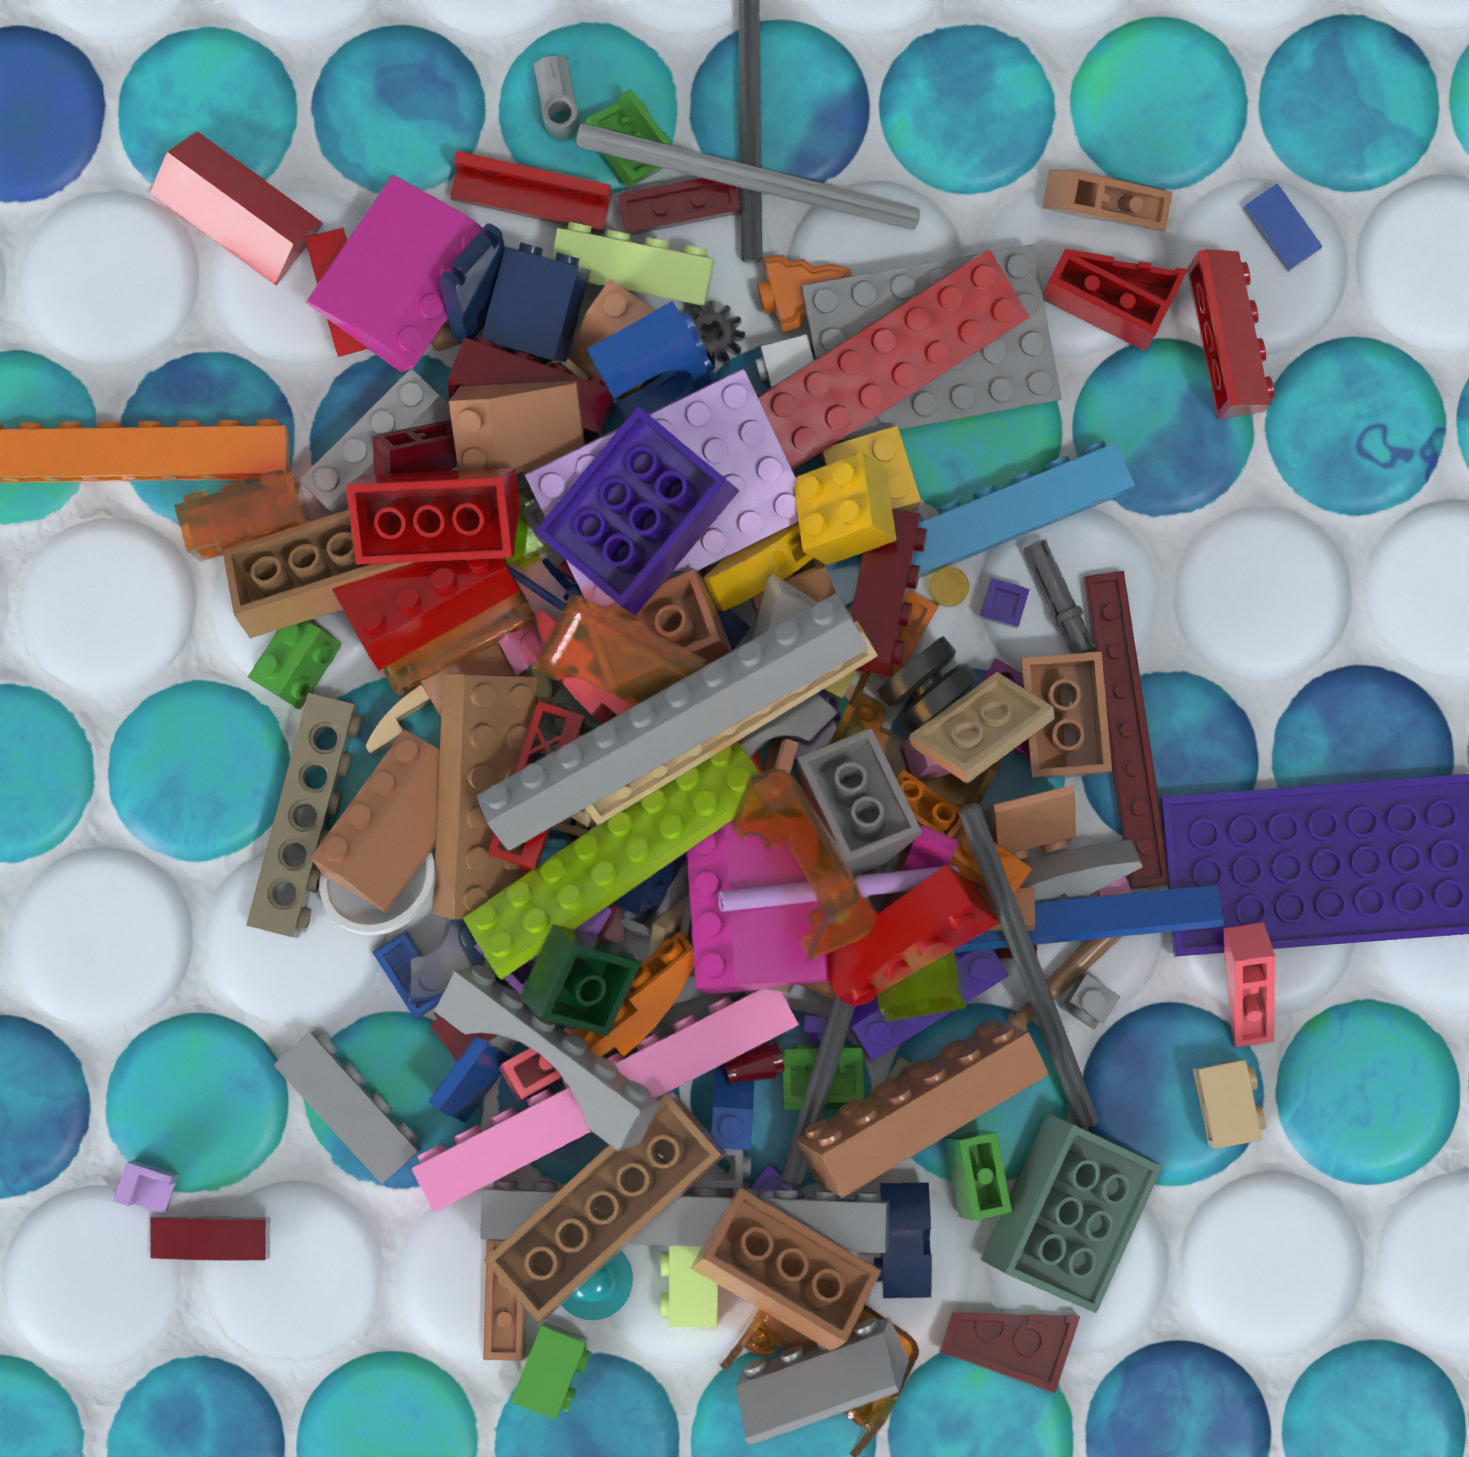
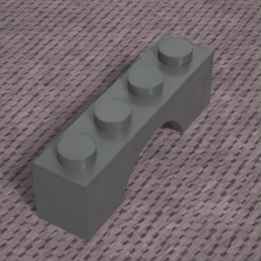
[731,693,837,821]

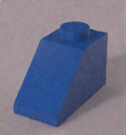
[711,1065,755,1150]

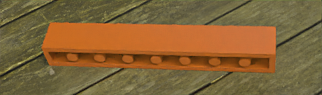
[0,419,291,483]

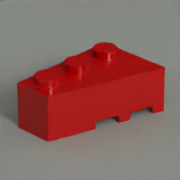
[1042,249,1188,351]

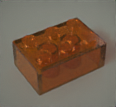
[174,470,311,562]

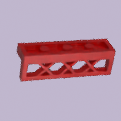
[450,151,612,234]
[488,701,585,872]

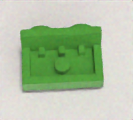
[584,89,673,188]
[248,621,341,709]
[782,1044,864,1110]

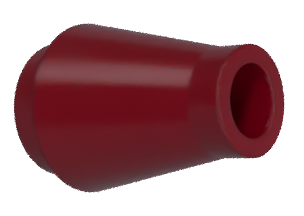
[722,1041,785,1085]

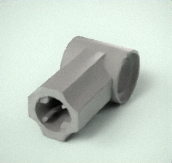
[533,55,579,141]

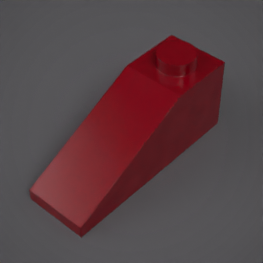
[373,420,457,474]

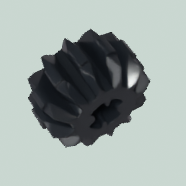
[691,301,745,369]

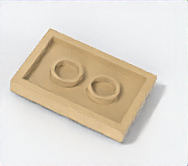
[909,672,1055,783]

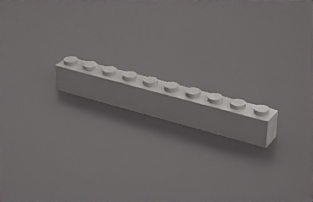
[476,593,869,851]
[480,1180,889,1253]

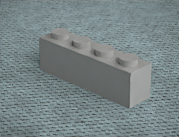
[274,1031,421,1185]

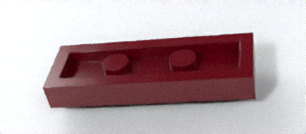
[618,178,741,235]

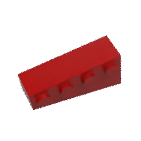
[332,558,519,671]
[827,864,1000,1008]

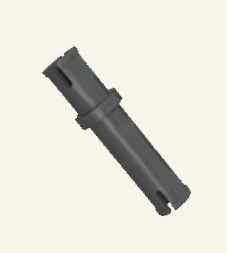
[1023,539,1096,654]

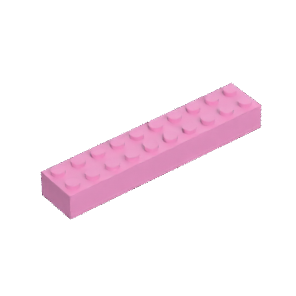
[411,989,799,1213]

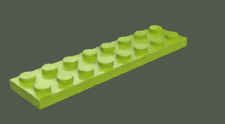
[463,742,773,980]

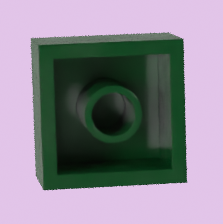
[520,924,641,1036]

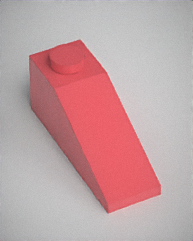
[1224,923,1275,1047]

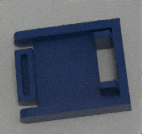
[439,223,505,342]

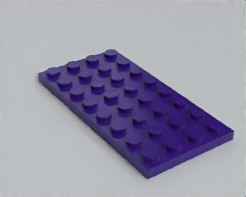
[1160,774,1469,957]

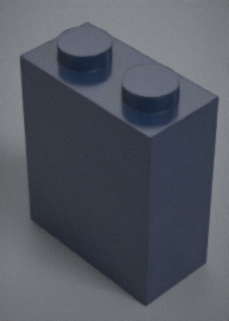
[481,242,591,362]

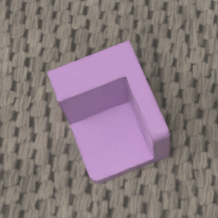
[113,1160,179,1213]

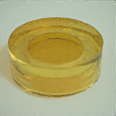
[929,567,969,608]

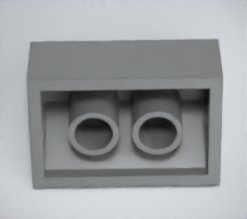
[797,728,922,877]

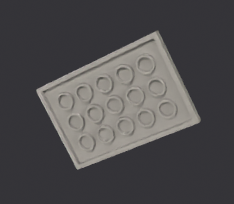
[800,244,1062,441]

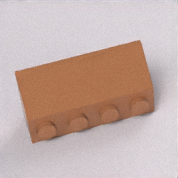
[311,730,440,913]
[691,1188,881,1351]

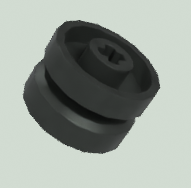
[876,636,979,734]

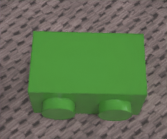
[944,1130,1012,1221]
[511,1321,591,1420]

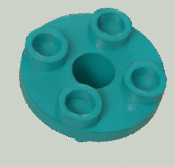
[561,1250,633,1320]

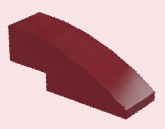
[150,1216,270,1261]

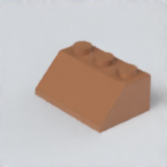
[1021,652,1112,778]

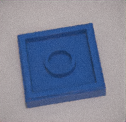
[428,1036,513,1123]

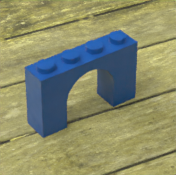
[587,301,718,424]

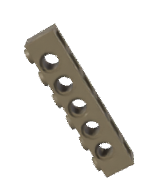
[246,693,363,938]

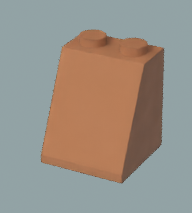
[569,279,655,400]

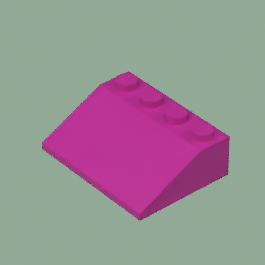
[305,175,483,373]
[687,818,829,995]

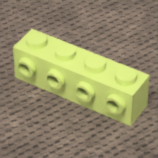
[552,222,715,306]

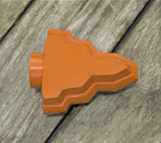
[757,255,852,334]

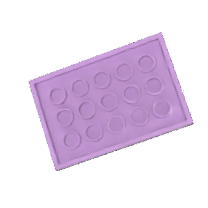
[524,368,798,613]

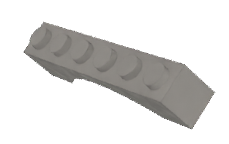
[435,966,661,1151]

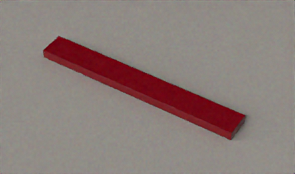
[1083,571,1168,890]

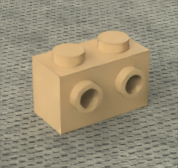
[1193,1059,1266,1149]

